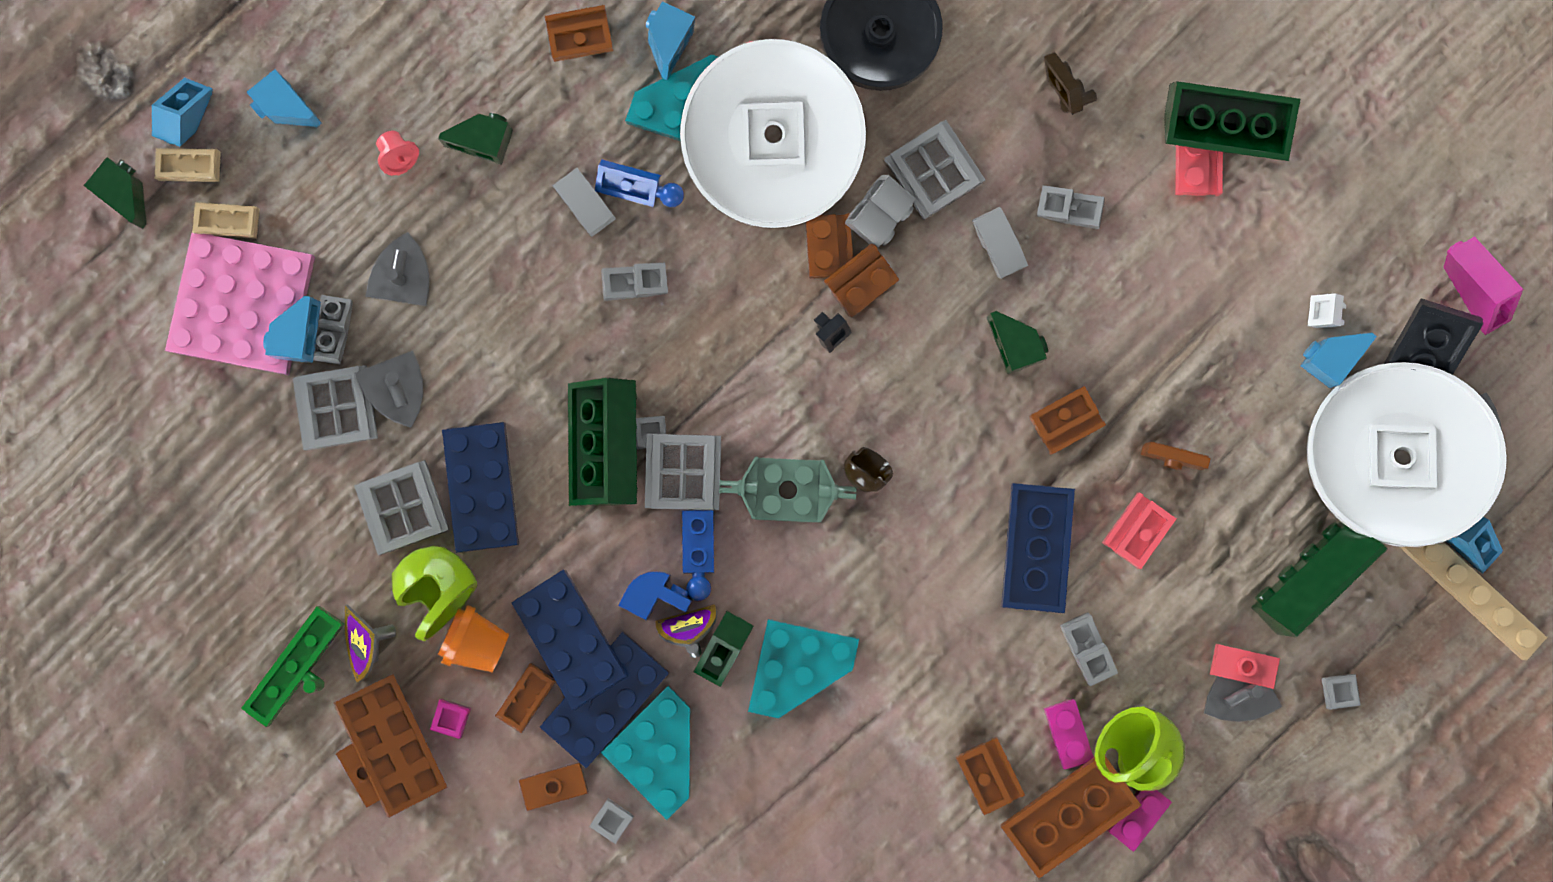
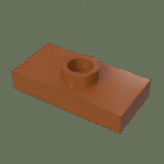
[1141,441,1211,470]
[495,663,556,733]
[336,743,379,808]
[519,762,589,811]

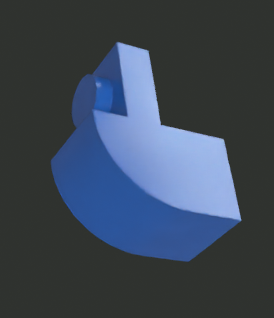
[618,572,693,620]

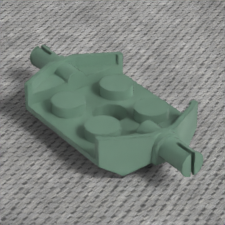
[719,457,857,523]

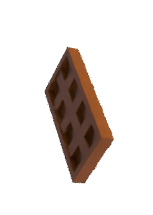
[333,674,447,818]

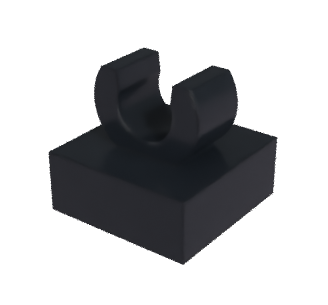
[814,312,852,353]

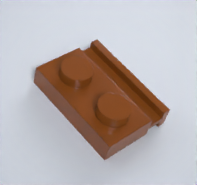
[545,5,613,62]
[806,213,853,279]
[824,243,900,317]
[1029,386,1106,455]
[955,737,1025,815]

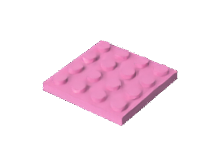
[165,233,315,375]

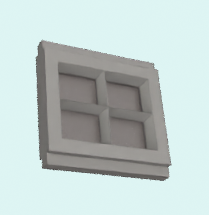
[884,120,985,220]
[293,365,378,451]
[645,434,721,510]
[354,460,450,556]

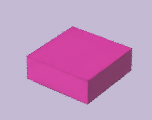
[430,699,471,739]

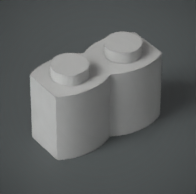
[845,175,916,247]

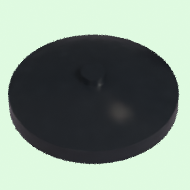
[820,0,943,91]

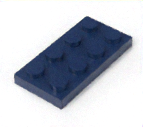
[442,422,519,553]
[1001,483,1075,613]
[511,569,628,710]
[540,631,670,768]

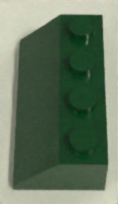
[1164,81,1301,161]
[568,378,638,506]
[1251,522,1388,637]

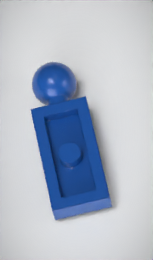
[595,159,684,207]
[682,510,714,601]

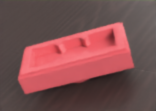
[1210,644,1280,689]

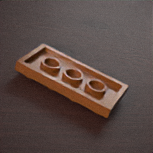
[1000,756,1142,879]

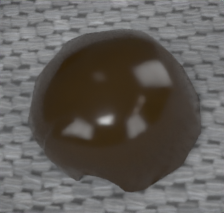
[844,447,893,492]

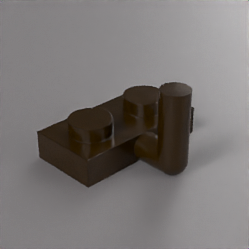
[1044,52,1097,115]

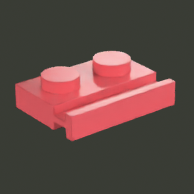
[1175,146,1223,196]
[1102,492,1177,569]

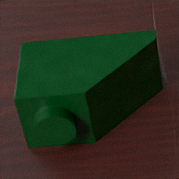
[438,113,513,165]
[83,157,147,229]
[986,311,1049,374]
[693,611,754,687]

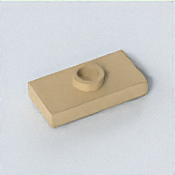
[155,148,221,182]
[192,202,260,239]

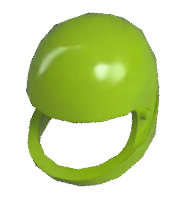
[392,546,477,641]
[1094,706,1185,791]

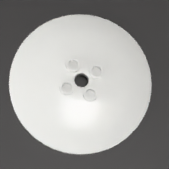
[680,39,866,228]
[1307,362,1507,547]

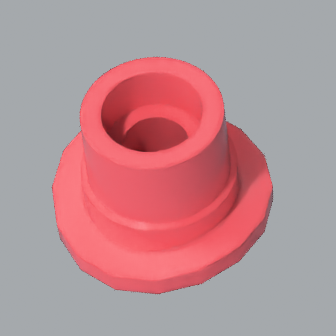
[376,131,419,176]

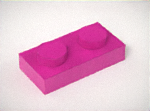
[1043,699,1094,770]
[1107,790,1172,852]

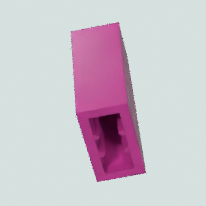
[1443,236,1524,335]

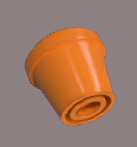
[438,605,509,673]

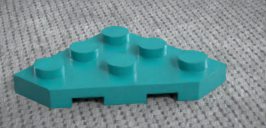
[625,55,718,142]
[748,619,859,718]
[601,685,691,820]

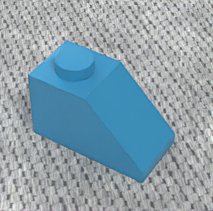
[646,1,695,80]
[247,69,322,127]
[152,78,212,147]
[263,296,321,363]
[1300,333,1377,388]
[1446,517,1503,573]

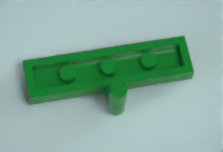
[241,606,345,727]

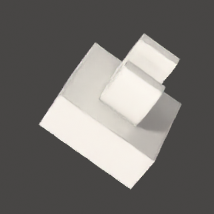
[1308,293,1346,328]

